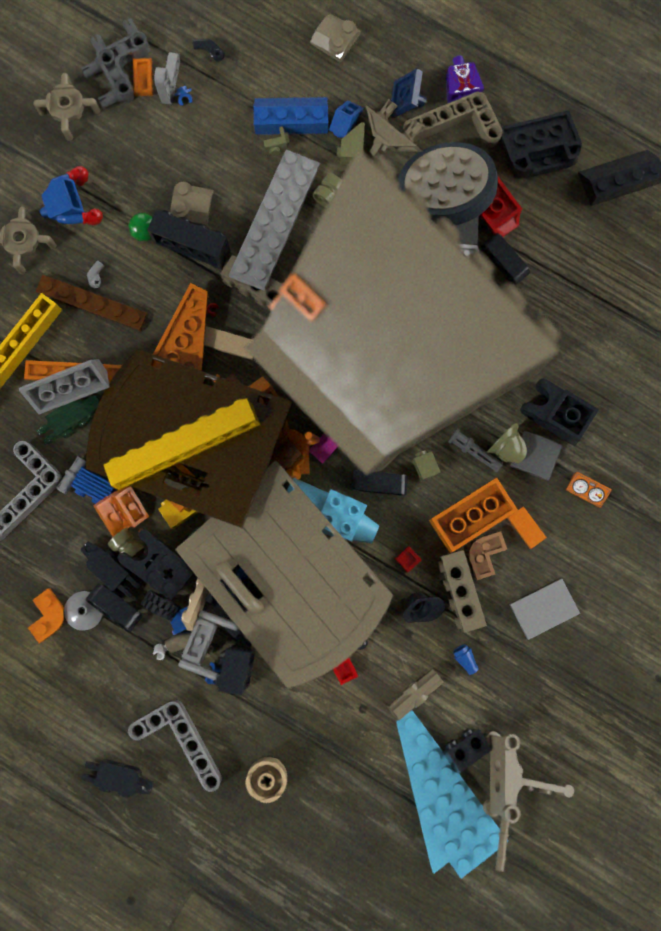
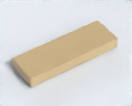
[204,326,253,360]

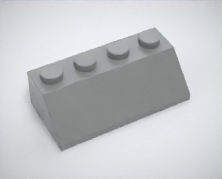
[19,359,109,414]

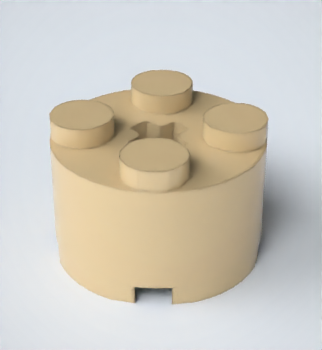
[246,757,287,803]

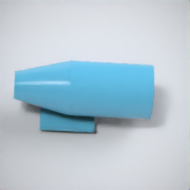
[287,478,379,544]

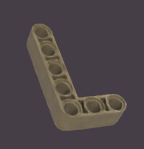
[402,92,502,148]

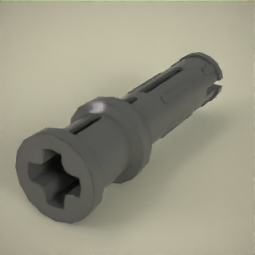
[448,428,503,473]

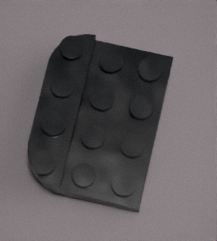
[500,110,582,179]

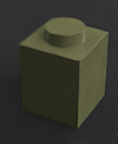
[413,450,441,482]

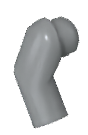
[87,260,104,288]

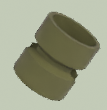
[313,173,342,208]
[108,528,145,557]

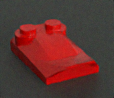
[479,176,523,237]

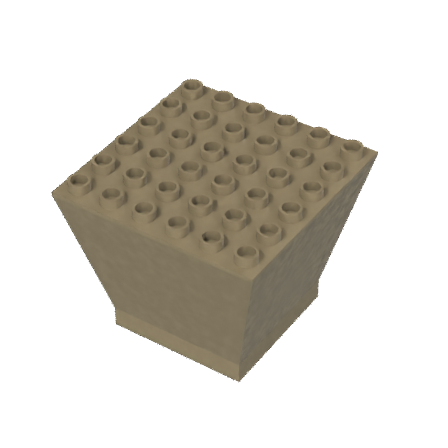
[244,150,560,474]

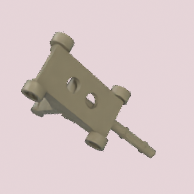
[483,731,574,871]

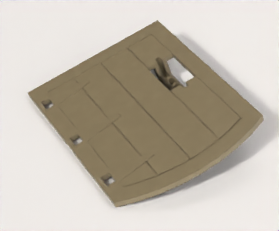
[175,460,393,688]

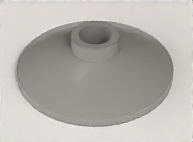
[64,591,103,630]

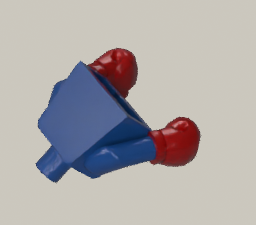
[40,166,103,226]

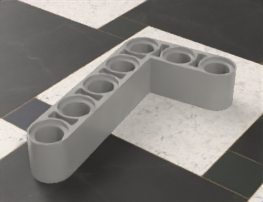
[0,441,62,541]
[128,700,222,792]

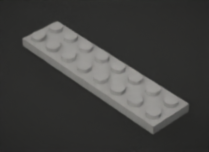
[229,150,320,291]

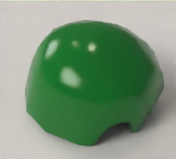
[128,213,153,241]

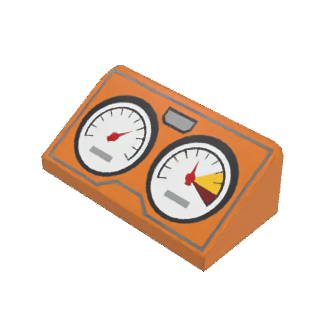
[566,472,611,508]

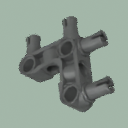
[81,18,150,109]

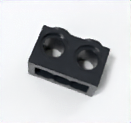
[442,728,492,773]

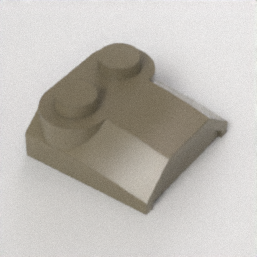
[310,14,360,62]
[171,182,214,226]

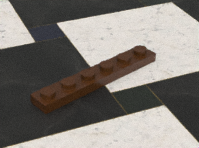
[35,275,148,332]

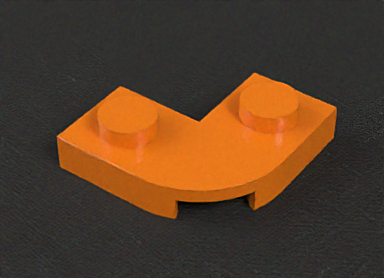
[28,588,64,643]

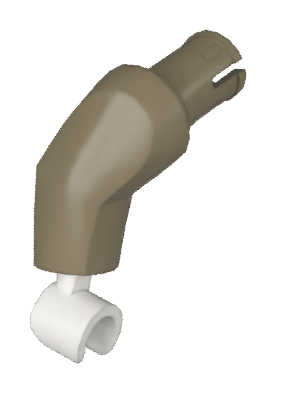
[153,632,214,660]

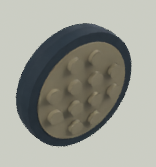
[398,142,498,226]

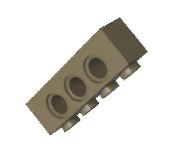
[220,255,283,311]
[437,550,487,633]

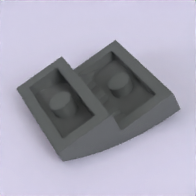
[510,431,562,481]

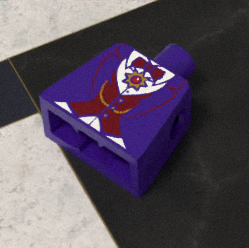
[446,56,484,103]

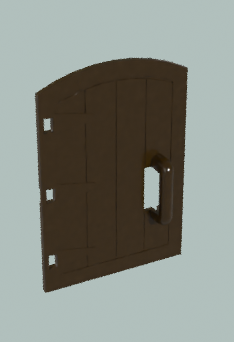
[86,349,293,529]

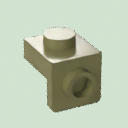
[263,126,290,156]

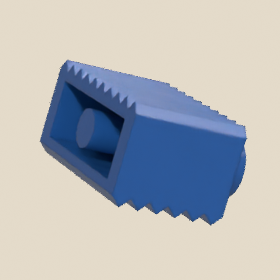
[71,466,117,504]

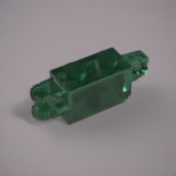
[37,395,100,444]

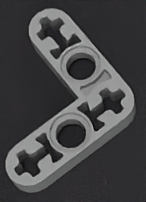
[154,52,180,105]

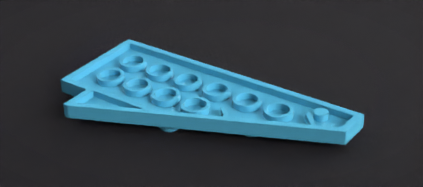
[396,710,509,879]

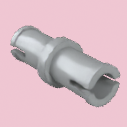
[55,456,86,494]

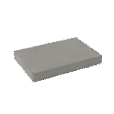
[510,579,580,640]

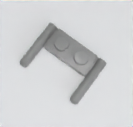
[179,610,239,680]

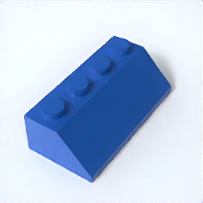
[254,97,328,135]

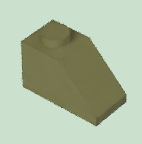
[337,122,365,165]

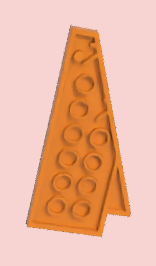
[153,283,208,371]

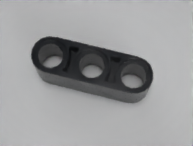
[481,233,530,285]
[351,470,408,496]
[85,583,143,633]

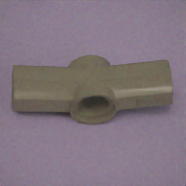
[388,669,444,721]

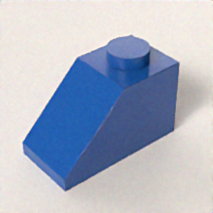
[329,100,364,138]

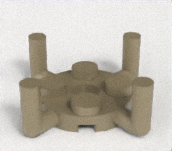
[33,73,101,141]
[0,207,56,274]

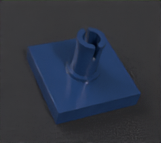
[390,69,426,118]

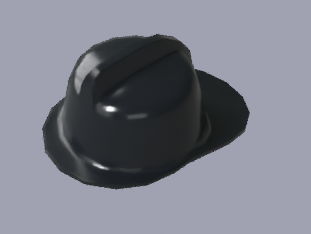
[401,593,445,623]

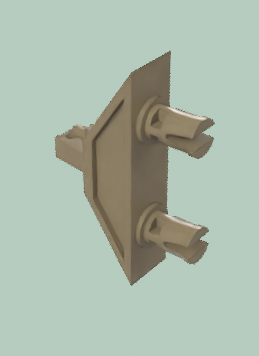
[366,99,423,156]

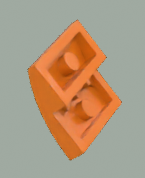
[269,273,326,321]
[93,486,149,537]

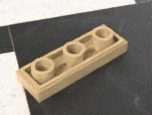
[182,578,210,631]

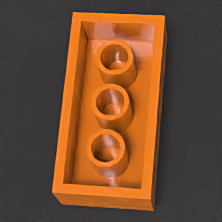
[429,478,518,553]

